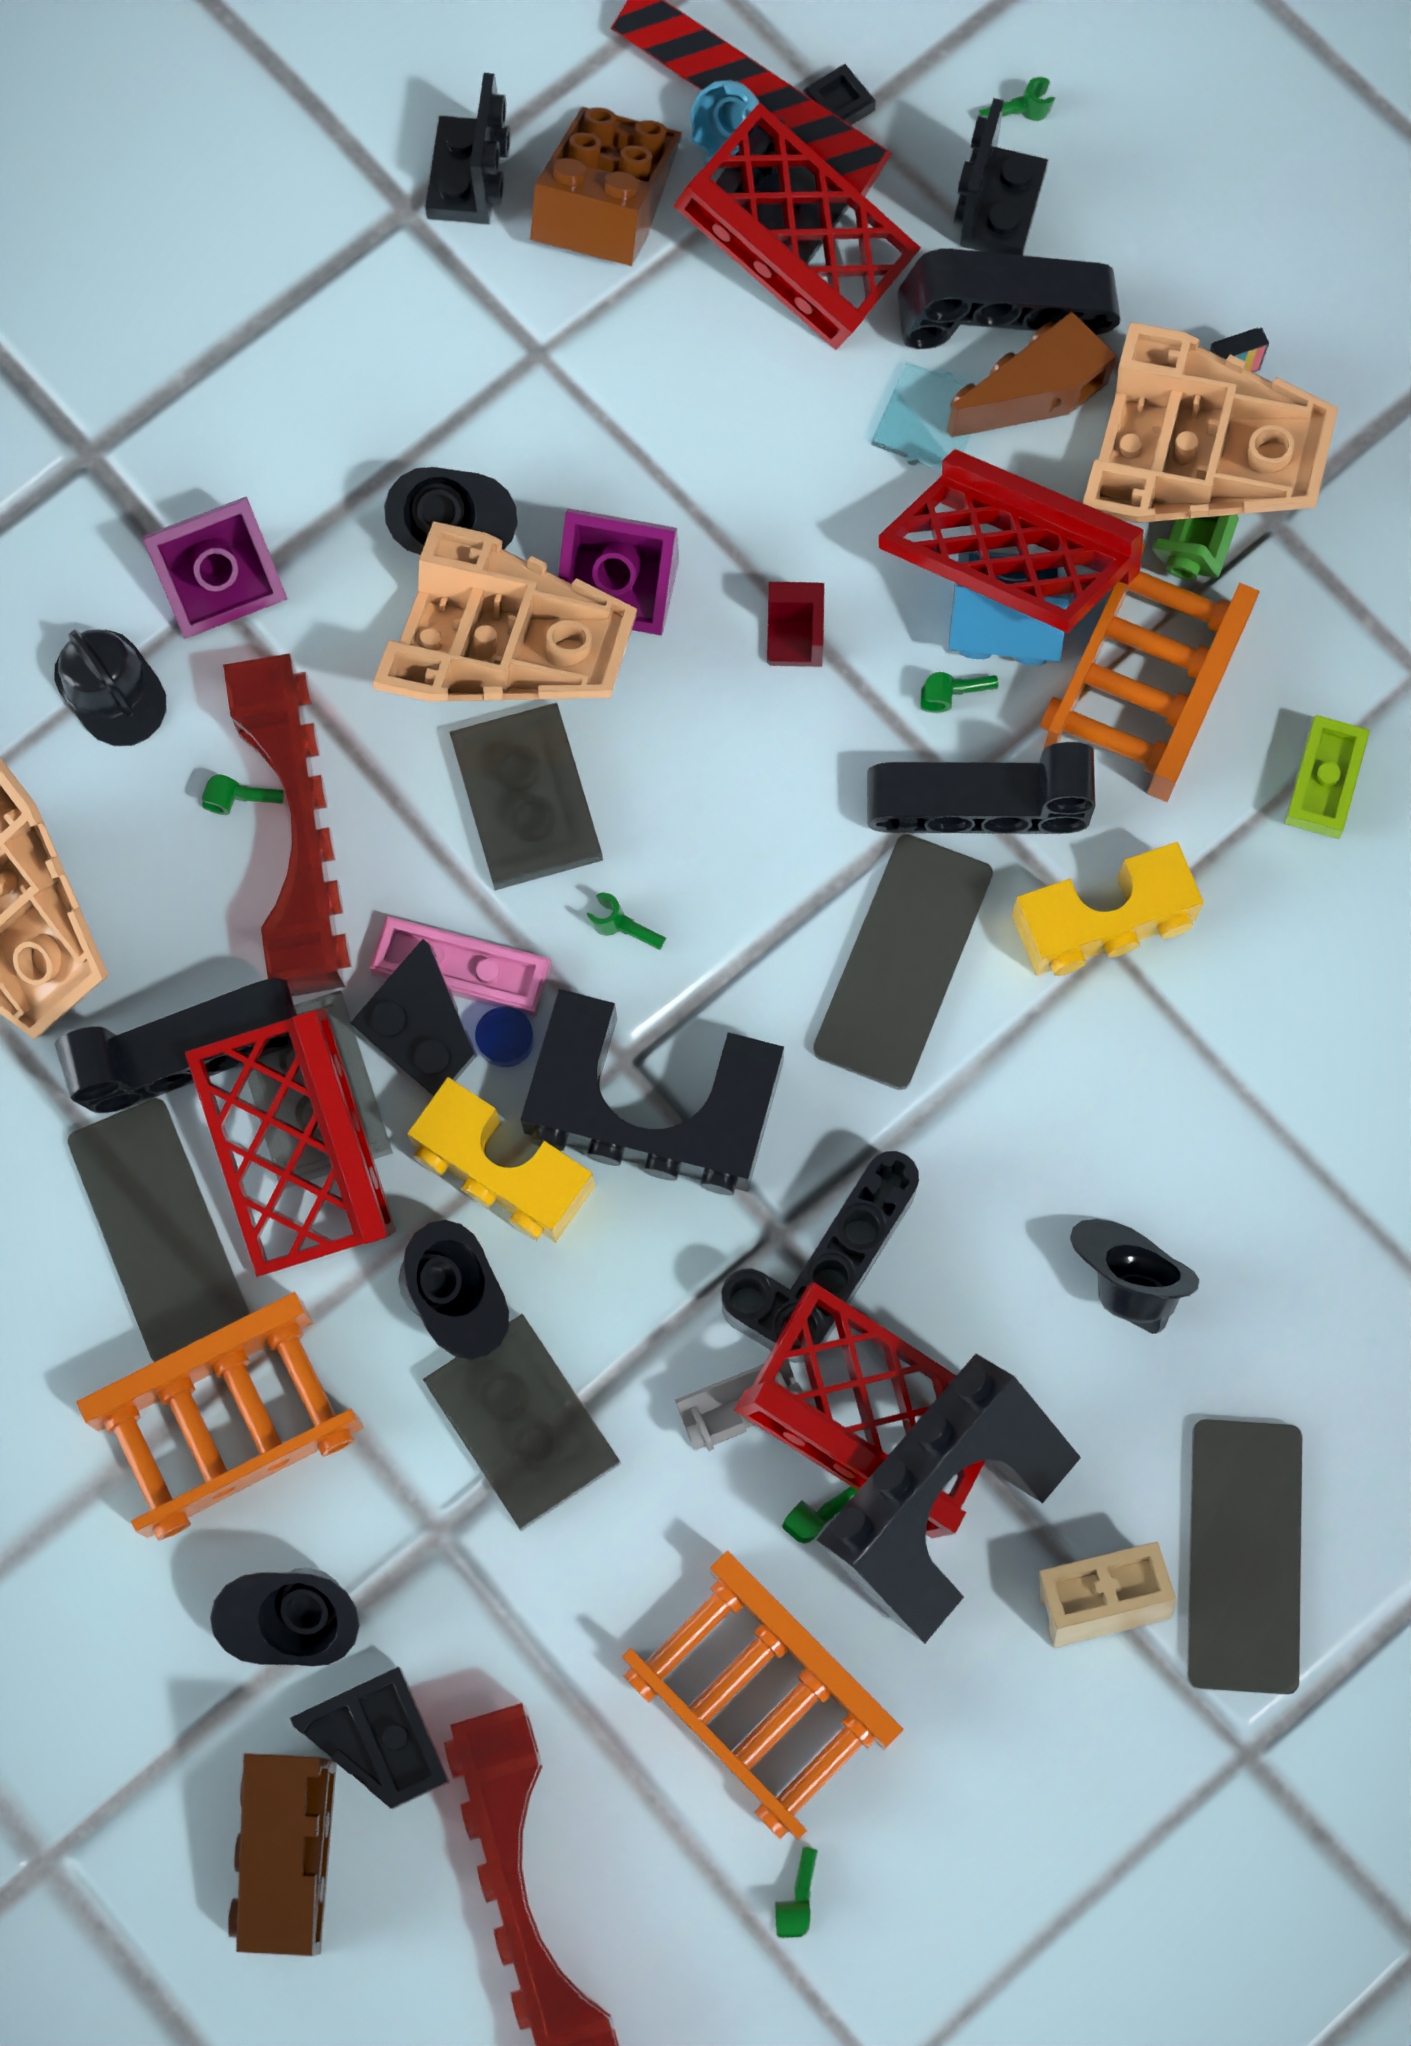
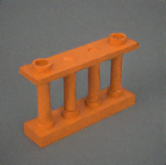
[1040,543,1260,802]
[76,1292,364,1541]
[622,1550,904,1840]

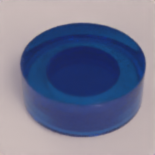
[475,1007,534,1067]

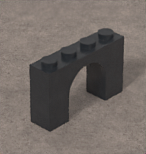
[520,989,784,1195]
[816,1353,1081,1644]

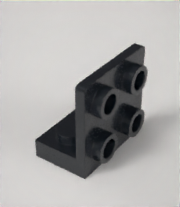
[425,73,511,225]
[954,98,1049,255]
[715,117,849,265]

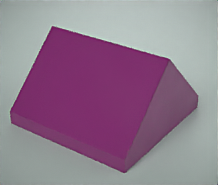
[142,496,288,639]
[558,508,679,636]

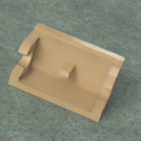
[1039,1541,1177,1648]

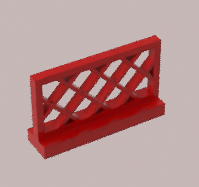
[673,102,921,350]
[879,449,1144,633]
[185,1008,396,1277]
[734,1282,986,1539]

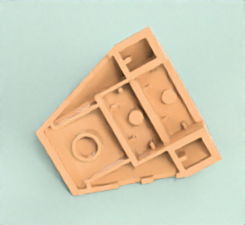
[1083,322,1338,523]
[373,521,637,702]
[0,758,109,1039]

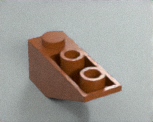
[946,312,1117,438]

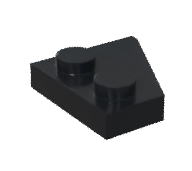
[350,939,477,1096]
[290,1666,450,1809]

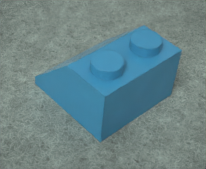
[948,551,1070,666]

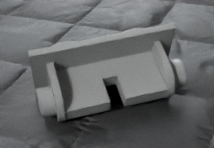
[675,1359,806,1451]

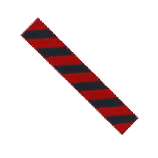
[610,0,892,196]

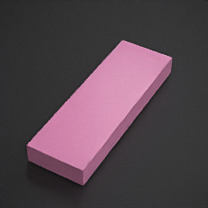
[370,916,552,1017]

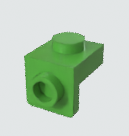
[1152,514,1239,580]

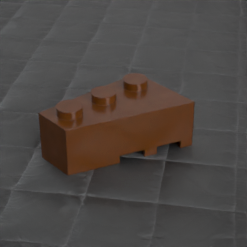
[228,1753,337,1956]

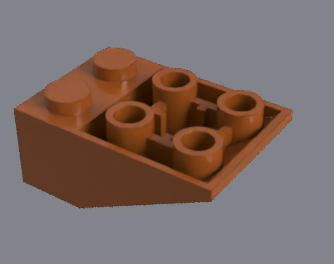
[530,107,682,266]

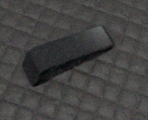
[897,248,1121,350]
[867,742,1096,834]
[55,978,297,1113]
[721,1151,919,1363]

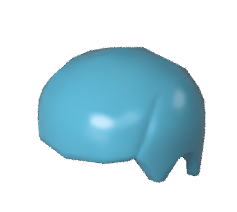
[690,80,759,169]

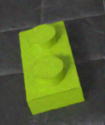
[1284,715,1370,839]

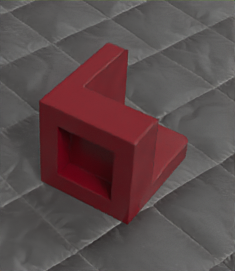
[767,582,825,667]

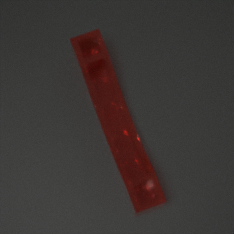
[223,653,352,997]
[444,1703,620,2046]

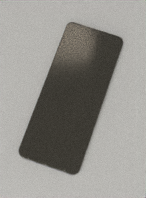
[813,834,993,1090]
[67,1098,250,1362]
[1187,1419,1302,1695]

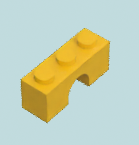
[1012,841,1204,976]
[407,1077,596,1243]

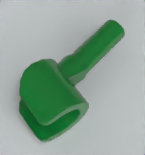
[978,77,1055,121]
[920,672,998,713]
[202,774,284,815]
[587,892,666,950]
[782,1486,858,1544]
[775,1847,818,1938]

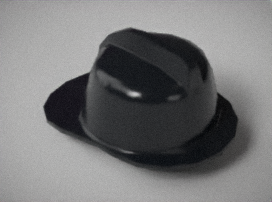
[384,467,518,555]
[54,629,167,746]
[1070,1219,1200,1334]
[398,1220,509,1360]
[210,1568,360,1666]

